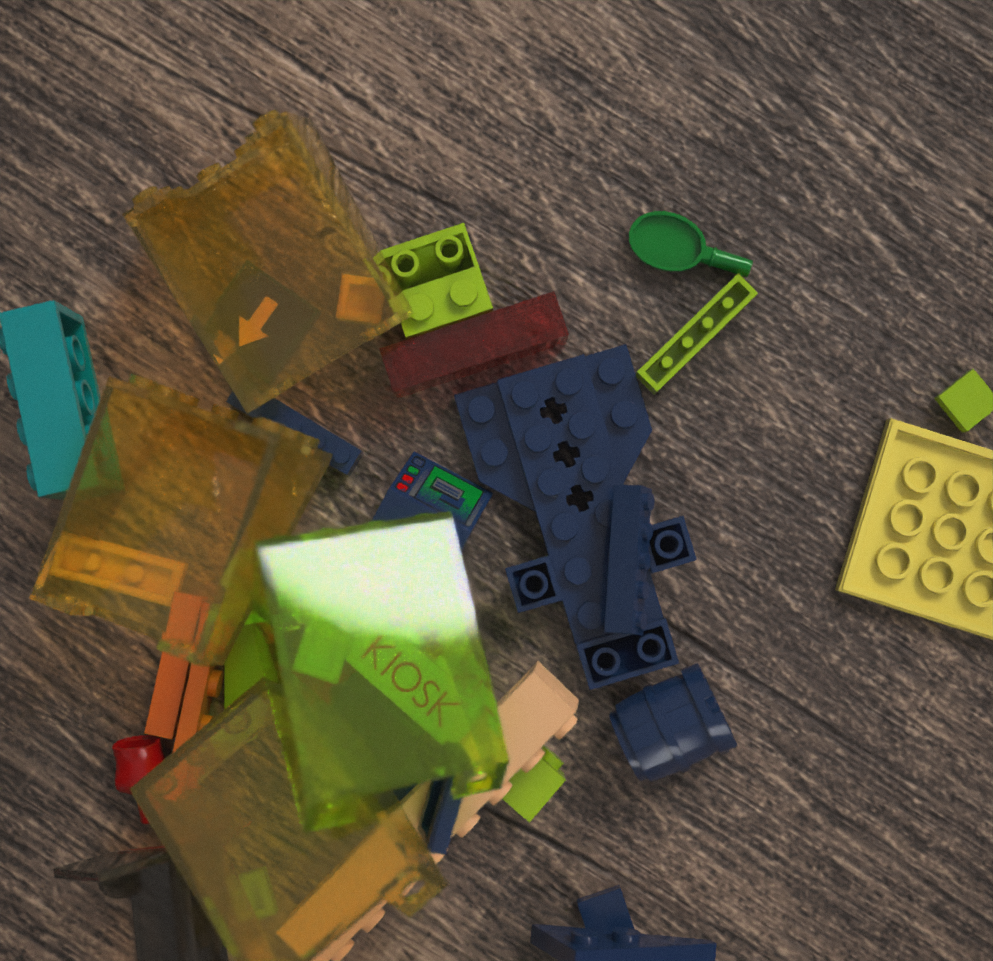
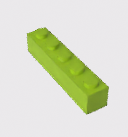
[636,273,758,395]

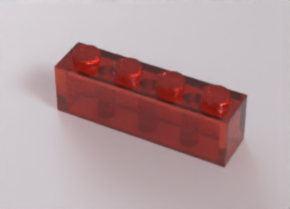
[379,291,569,398]

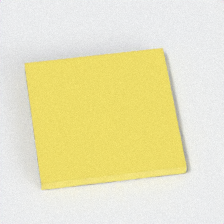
[835,418,993,640]

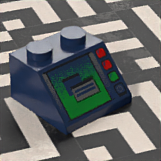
[367,451,493,573]

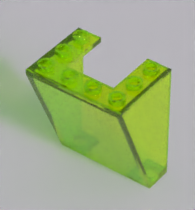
[252,511,510,833]

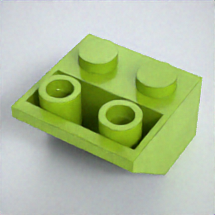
[377,223,494,348]

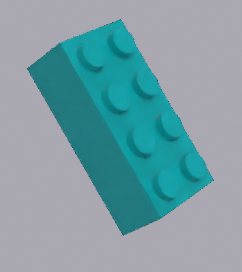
[0,300,121,501]

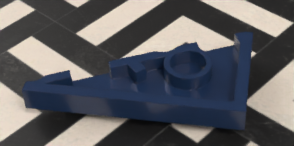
[530,924,717,961]

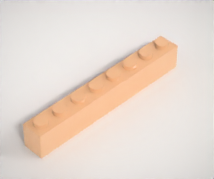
[277,661,579,961]

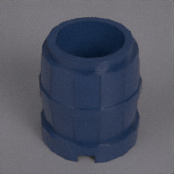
[609,663,738,782]

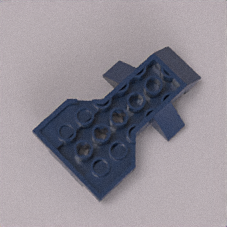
[454,344,697,690]

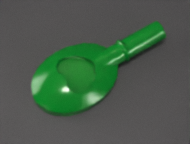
[629,211,753,277]

